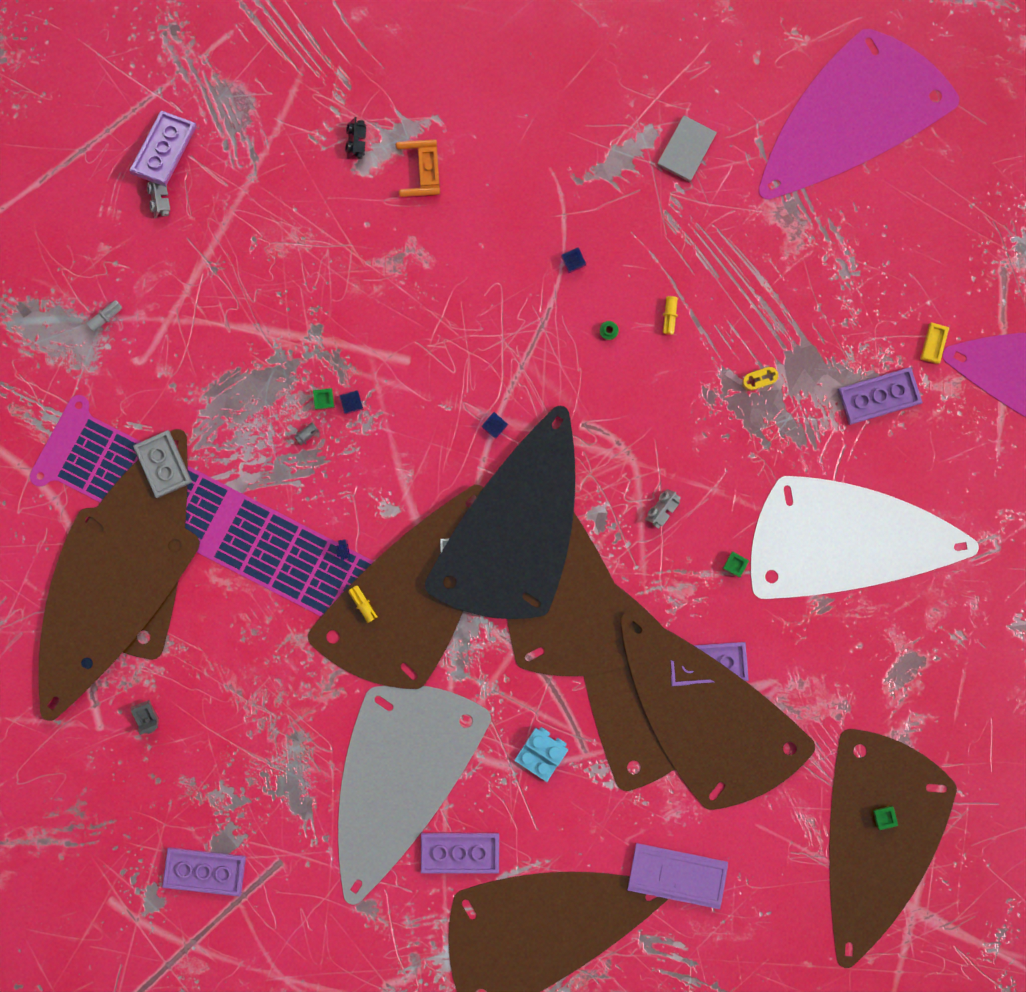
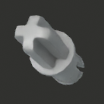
[86,300,122,332]

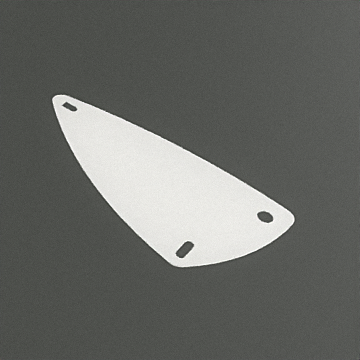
[751,476,979,599]

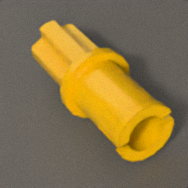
[663,296,678,335]
[348,586,378,623]

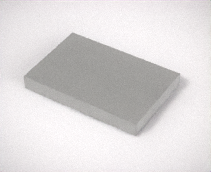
[657,115,717,182]
[133,430,193,498]

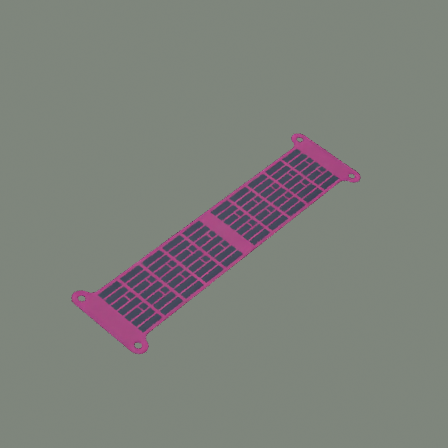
[30,395,374,617]

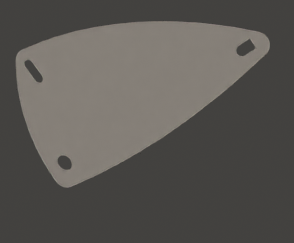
[338,686,491,905]

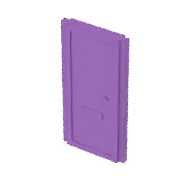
[627,843,728,909]

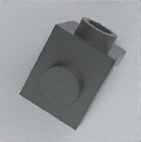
[131,700,159,735]

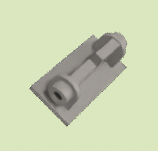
[147,181,171,219]
[645,489,681,529]

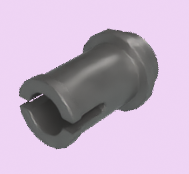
[294,422,319,445]

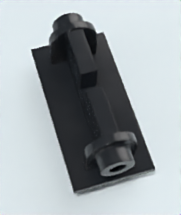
[345,117,366,159]

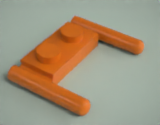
[396,139,440,197]

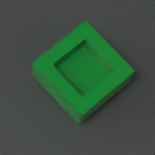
[313,388,335,410]
[722,551,749,578]
[873,806,898,830]

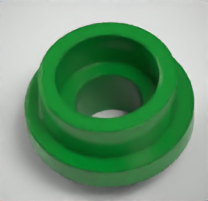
[600,321,619,340]

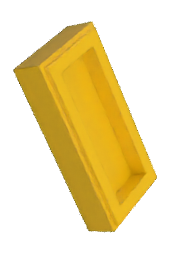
[920,322,949,364]

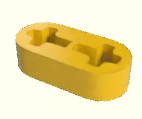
[742,367,779,391]

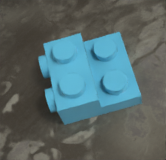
[514,727,568,782]

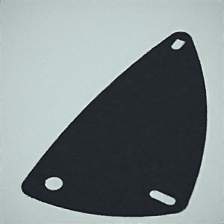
[425,406,575,619]

